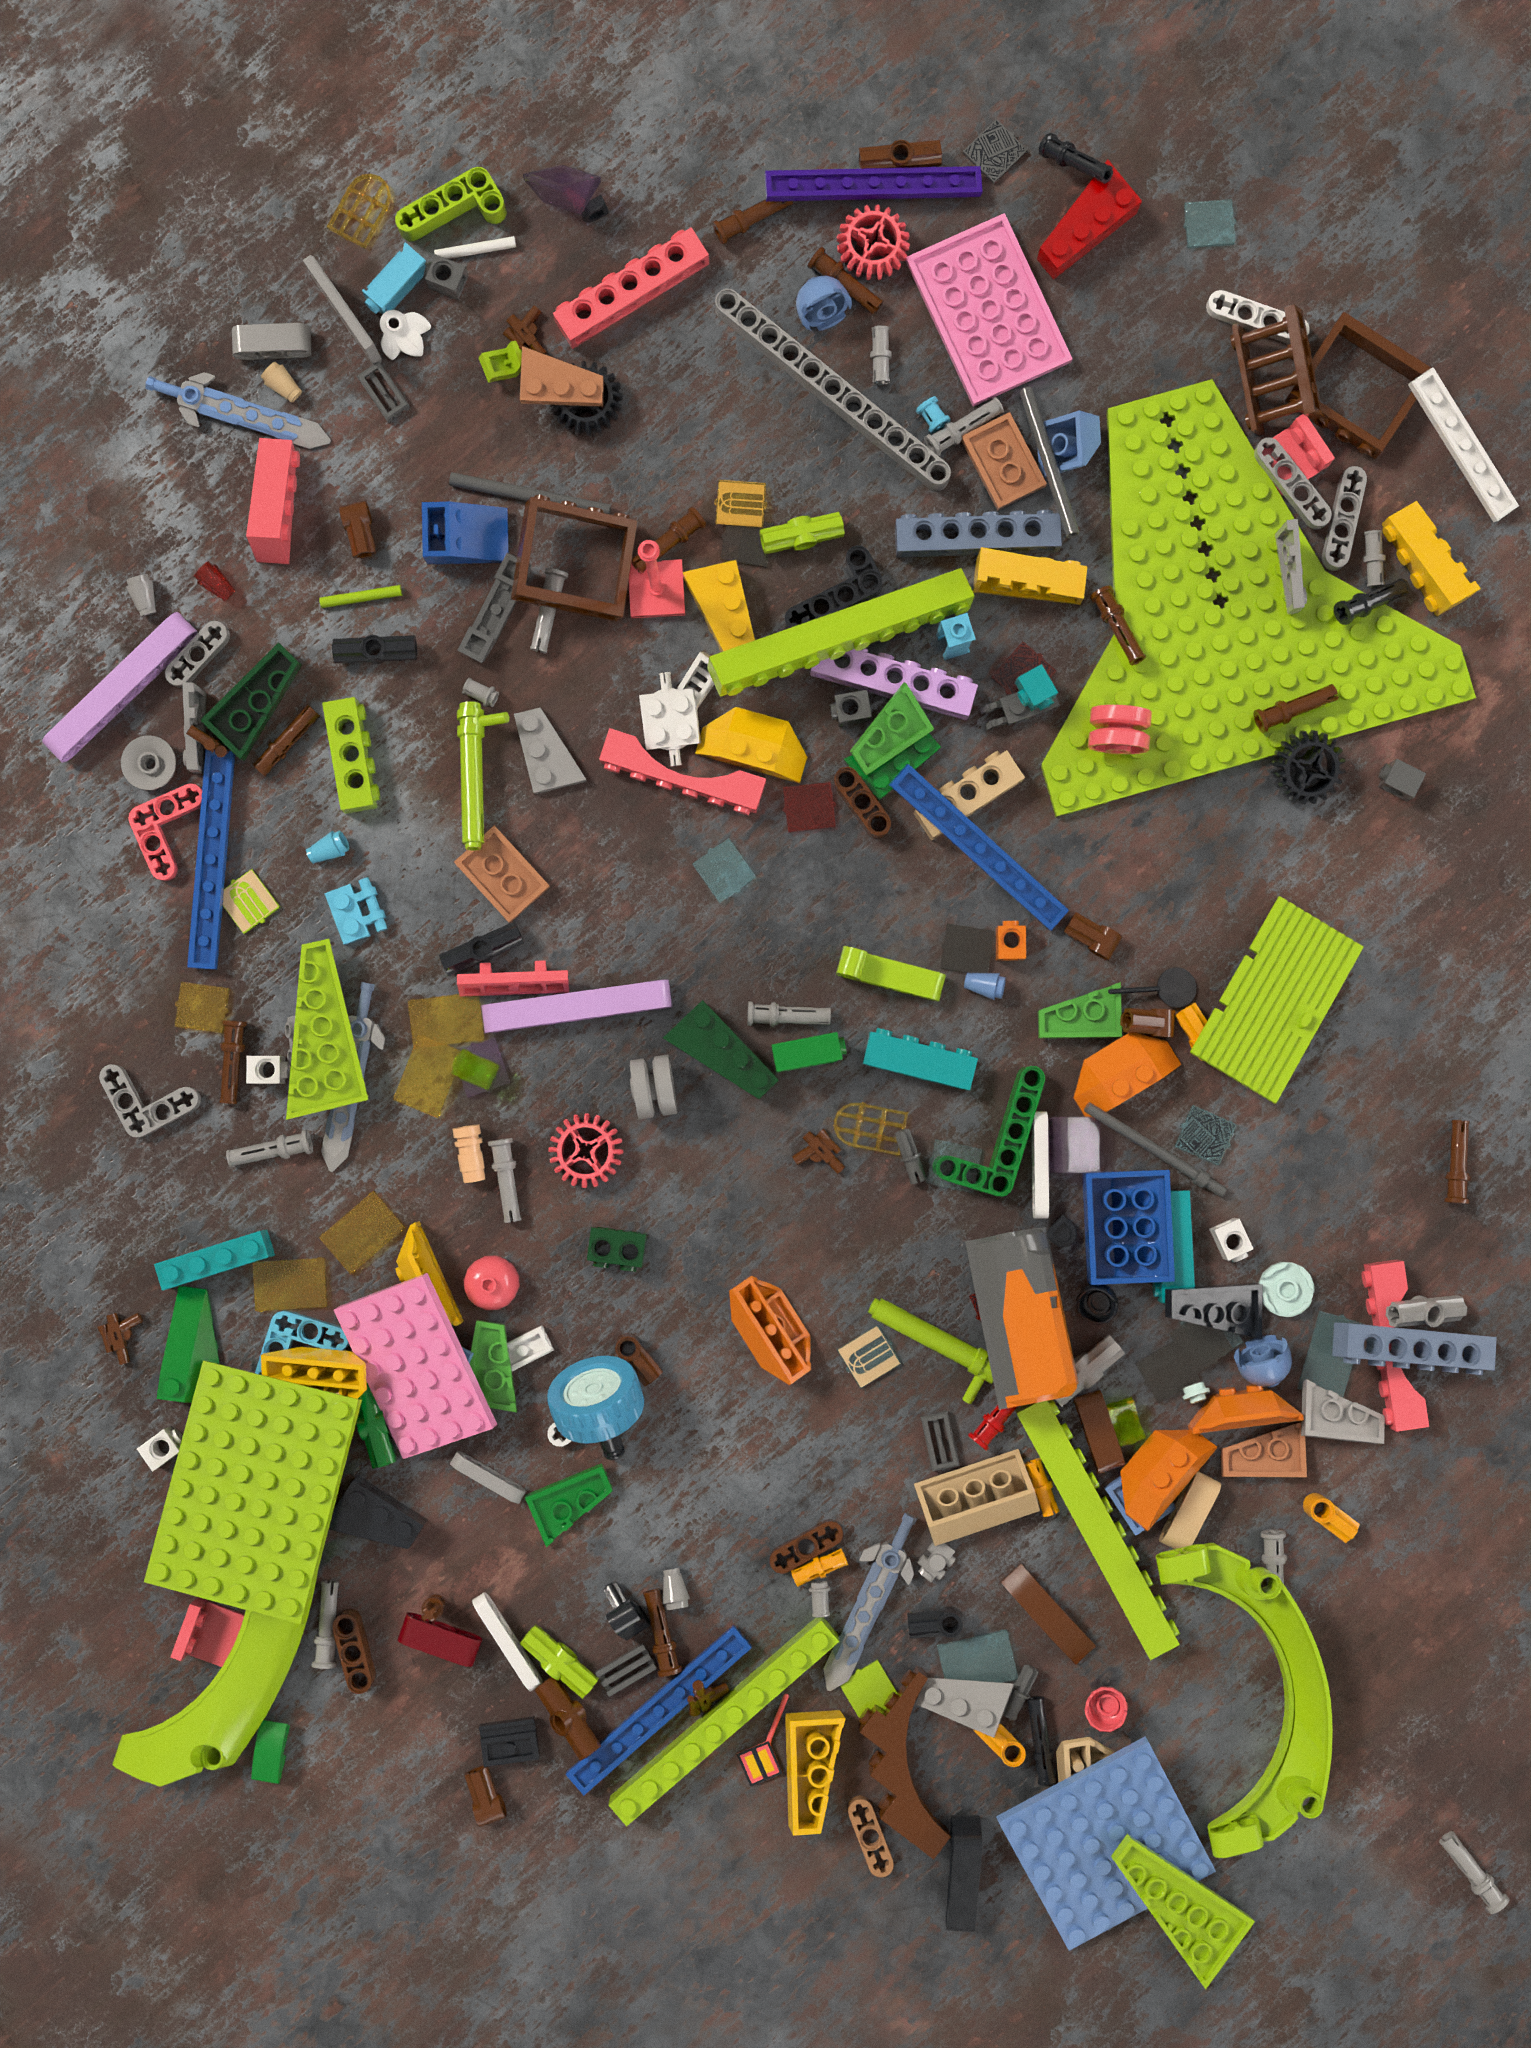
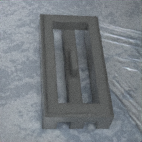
[357,361,410,423]
[920,1410,960,1471]
[595,1643,657,1697]

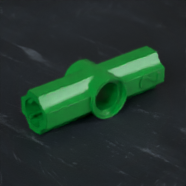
[356,1383,397,1469]

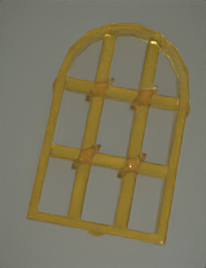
[327,174,391,249]
[834,1102,908,1156]

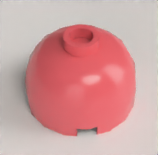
[464,1255,520,1311]

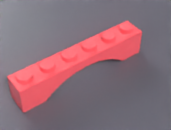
[599,728,766,815]
[1362,1260,1429,1432]

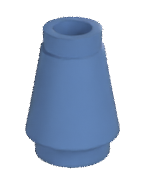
[964,972,1006,1000]

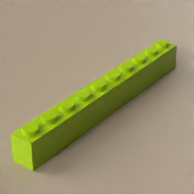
[707,568,975,697]
[1015,1400,1180,1660]
[608,1617,839,1827]

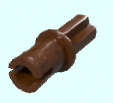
[421,1594,445,1622]

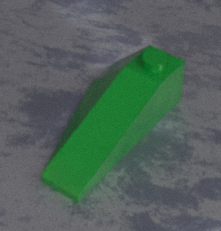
[157,1286,220,1403]

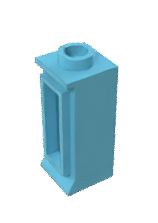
[362,242,426,314]
[936,613,976,660]

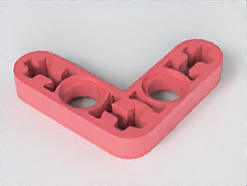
[128,784,202,881]

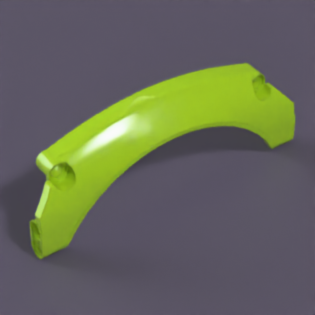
[112,1572,318,1787]

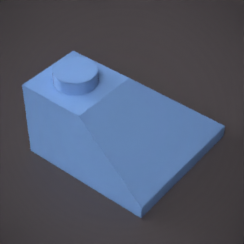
[1037,410,1101,478]

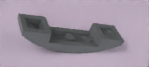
[458,553,532,663]

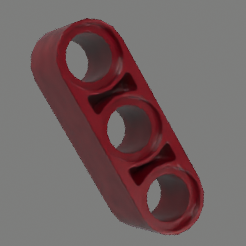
[397,1612,482,1667]

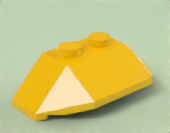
[695,707,807,784]
[395,1221,464,1326]
[261,1347,367,1399]

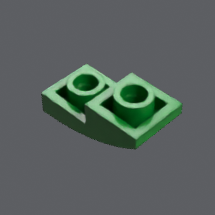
[251,1720,290,1784]

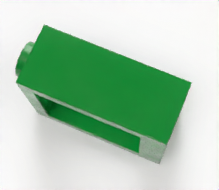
[771,1032,847,1073]

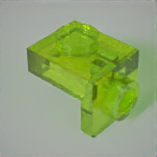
[452,1048,499,1091]
[1106,1397,1146,1446]

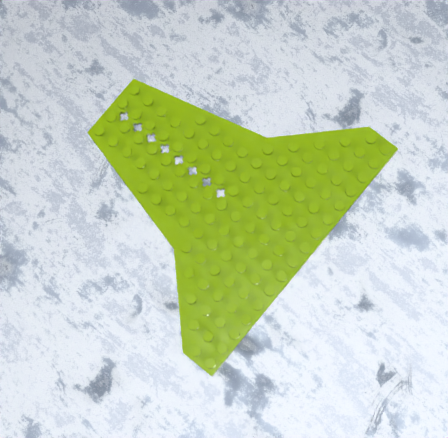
[1041,379,1476,817]

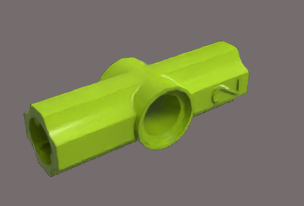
[759,512,845,554]
[519,1624,599,1699]

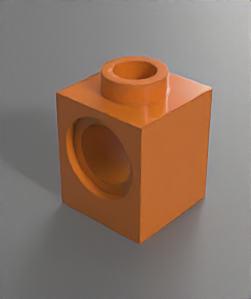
[996,921,1026,961]

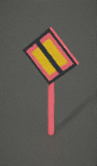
[737,1694,789,1787]

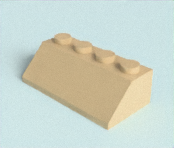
[914,1449,1040,1546]

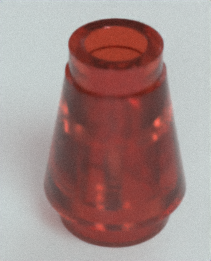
[194,561,235,602]

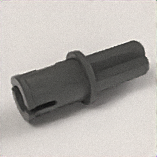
[895,1129,927,1184]
[1003,1664,1039,1720]

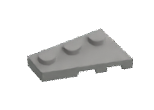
[182,682,207,774]

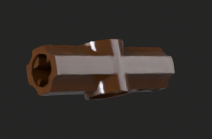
[858,140,942,169]
[535,1677,602,1761]

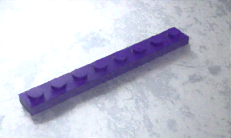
[764,166,983,202]

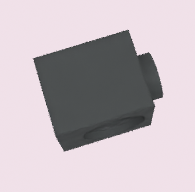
[424,254,469,300]
[830,690,872,727]
[1378,759,1426,801]

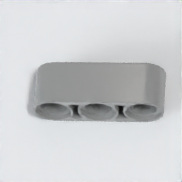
[232,323,311,360]

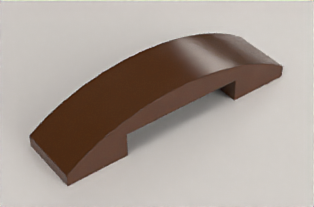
[1000,1563,1096,1665]

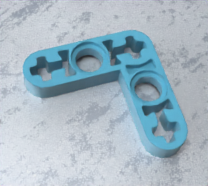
[255,1310,349,1374]

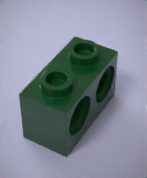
[587,1226,647,1272]

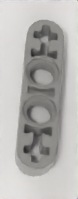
[1254,438,1332,529]
[1322,466,1367,571]

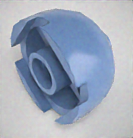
[796,276,852,331]
[1234,1335,1292,1387]

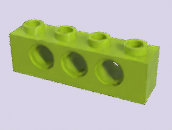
[322,697,380,814]

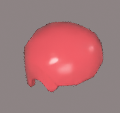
[1085,1686,1128,1733]

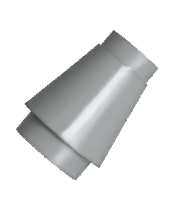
[126,574,157,617]
[663,1568,690,1610]

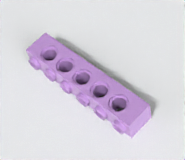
[810,648,978,721]

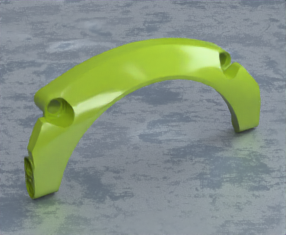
[1156,1543,1333,1858]

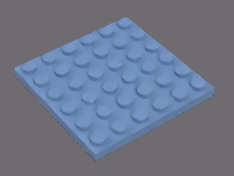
[996,1736,1216,1951]

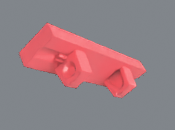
[457,961,569,997]

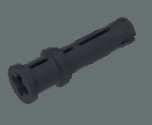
[1039,133,1113,184]
[1334,578,1410,625]

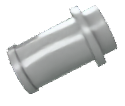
[462,678,499,707]
[809,1580,831,1617]

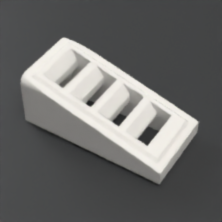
[677,652,714,709]

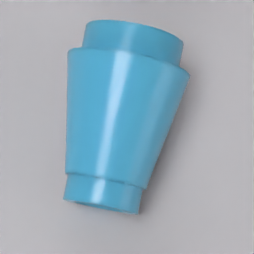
[306,831,350,864]

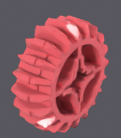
[837,204,910,281]
[548,1113,623,1188]

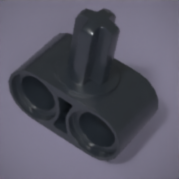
[604,1582,651,1641]

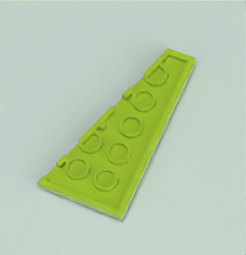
[286,939,368,1120]
[1111,1834,1255,1989]

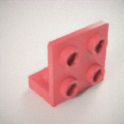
[1254,414,1335,496]
[171,1597,245,1667]

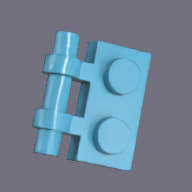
[324,877,388,945]

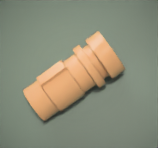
[452,1124,485,1183]

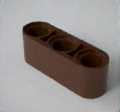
[834,767,891,839]
[1073,1389,1125,1474]
[332,1609,376,1694]

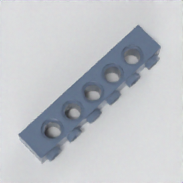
[895,510,1062,558]
[1332,1322,1496,1375]

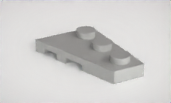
[1275,519,1307,614]
[514,708,587,794]
[1301,1380,1385,1445]
[916,1678,1014,1738]

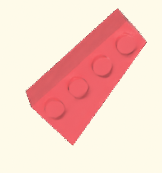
[246,438,300,564]

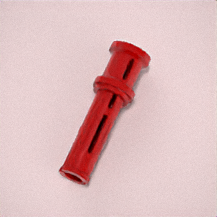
[968,1405,1018,1451]

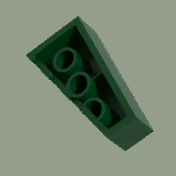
[201,642,302,761]

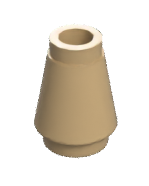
[261,361,302,403]

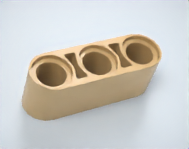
[1159,1471,1221,1549]

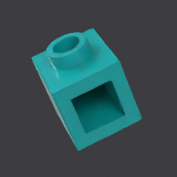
[1015,664,1058,711]

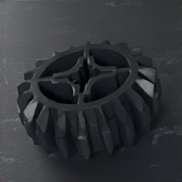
[551,361,623,437]
[1271,730,1346,805]

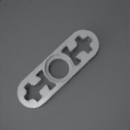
[165,621,230,688]
[450,1451,526,1504]

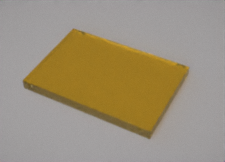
[408,994,485,1050]
[393,1034,465,1118]
[319,1191,406,1275]
[253,1257,328,1312]

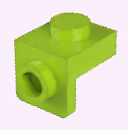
[479,341,522,383]

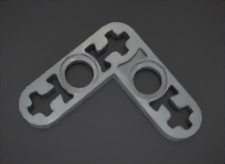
[99,1064,201,1137]

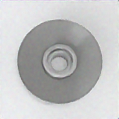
[121,735,176,790]

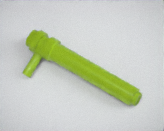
[457,702,509,851]
[868,1298,993,1404]

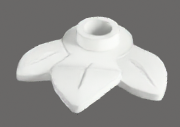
[380,310,431,360]

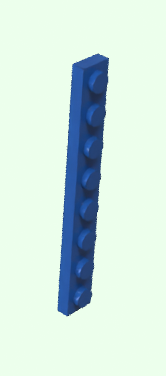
[187,750,235,970]
[889,764,1069,931]
[565,1625,752,1796]

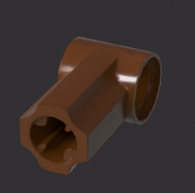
[339,500,377,559]
[1063,912,1122,961]
[1120,1008,1175,1038]
[615,1333,663,1387]
[464,1765,507,1827]

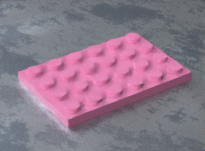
[906,213,1073,407]
[334,1273,497,1459]

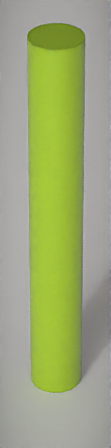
[319,585,402,608]

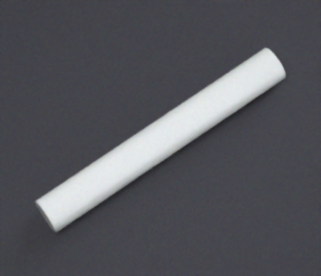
[434,236,516,259]

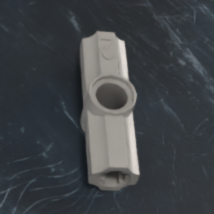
[1386,1295,1467,1328]
[1055,1335,1125,1407]

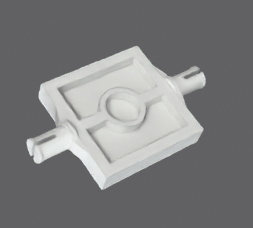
[639,672,701,766]

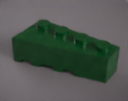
[663,1000,779,1099]

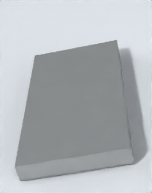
[303,255,382,365]

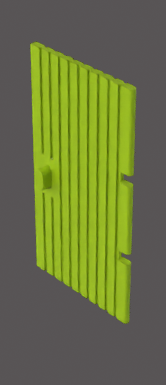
[1190,896,1364,1104]

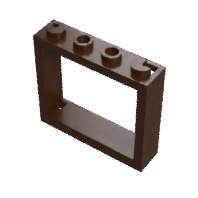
[1285,311,1431,459]
[511,495,637,622]

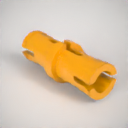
[1024,1458,1060,1517]
[791,1548,848,1587]

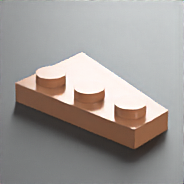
[520,346,604,406]
[1221,1422,1307,1477]

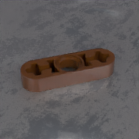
[770,1519,843,1574]

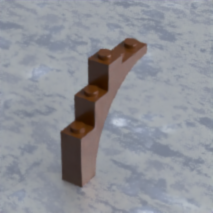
[858,1665,951,1859]

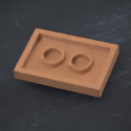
[961,412,1047,511]
[454,825,550,923]

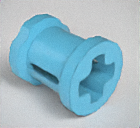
[916,396,951,434]

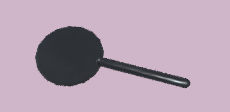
[1108,967,1197,1008]

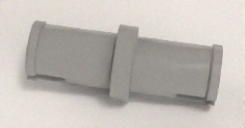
[870,326,892,385]
[1363,530,1386,588]

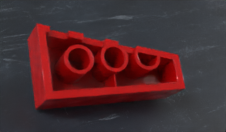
[1037,159,1142,280]

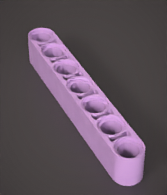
[42,612,198,763]
[481,980,672,1033]

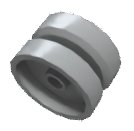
[630,1055,678,1120]

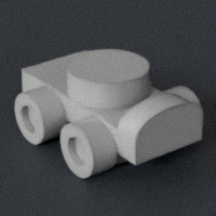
[917,1542,956,1582]

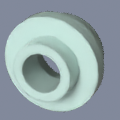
[1182,1382,1210,1404]

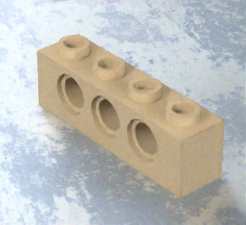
[913,750,1025,841]

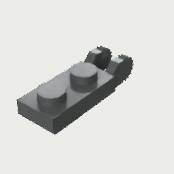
[980,693,1060,730]

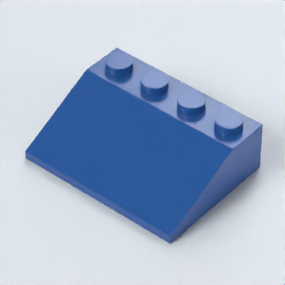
[1082,1170,1175,1285]

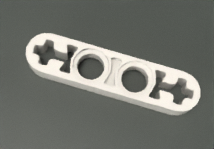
[1206,290,1310,344]
[1031,1111,1049,1219]
[472,1592,543,1692]

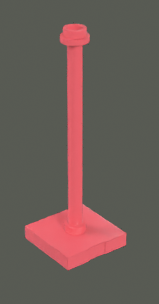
[629,540,685,619]

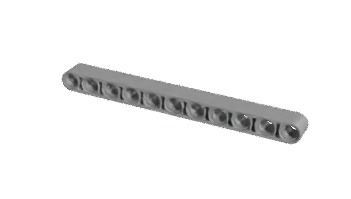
[715,289,951,491]

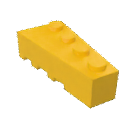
[1382,501,1481,617]
[973,547,1087,605]
[683,560,755,652]
[785,1710,845,1836]

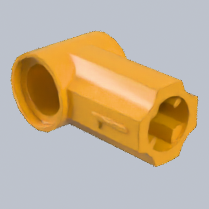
[1175,1003,1207,1061]
[1303,1493,1360,1543]
[973,1723,1026,1767]

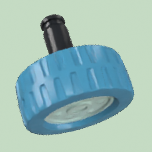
[547,1356,644,1460]

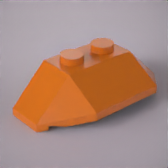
[1073,1032,1181,1121]
[729,1276,811,1385]
[1188,1384,1304,1434]
[1120,1430,1217,1531]

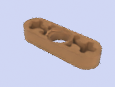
[848,1795,894,1877]

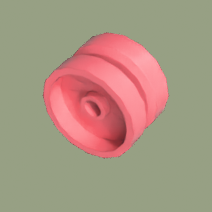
[1088,705,1152,754]

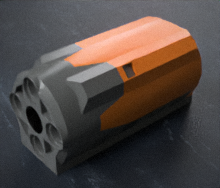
[965,1227,1079,1410]

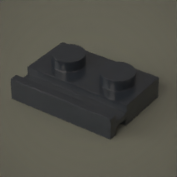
[479,1716,540,1767]

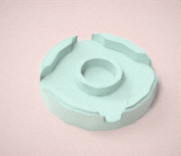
[1258,1262,1314,1317]

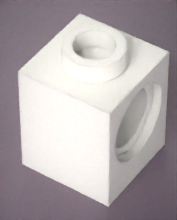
[246,1056,290,1084]
[1209,1218,1253,1263]
[137,1426,183,1472]

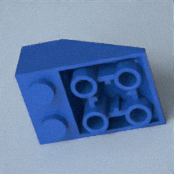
[422,502,509,564]

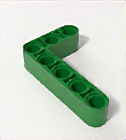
[932,1066,1045,1197]

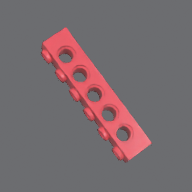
[553,227,709,349]

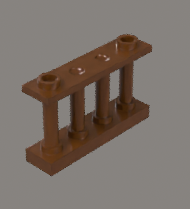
[1230,304,1323,436]

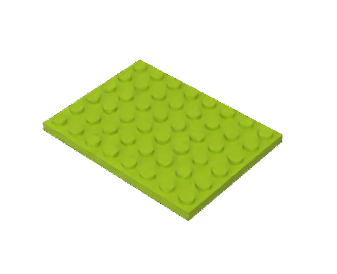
[144,1361,362,1625]

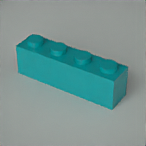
[862,1028,978,1091]
[1152,1190,1195,1303]
[154,1229,275,1291]

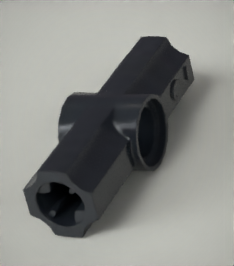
[332,635,418,664]
[439,921,524,977]

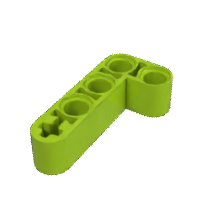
[395,167,507,241]
[836,946,946,1002]

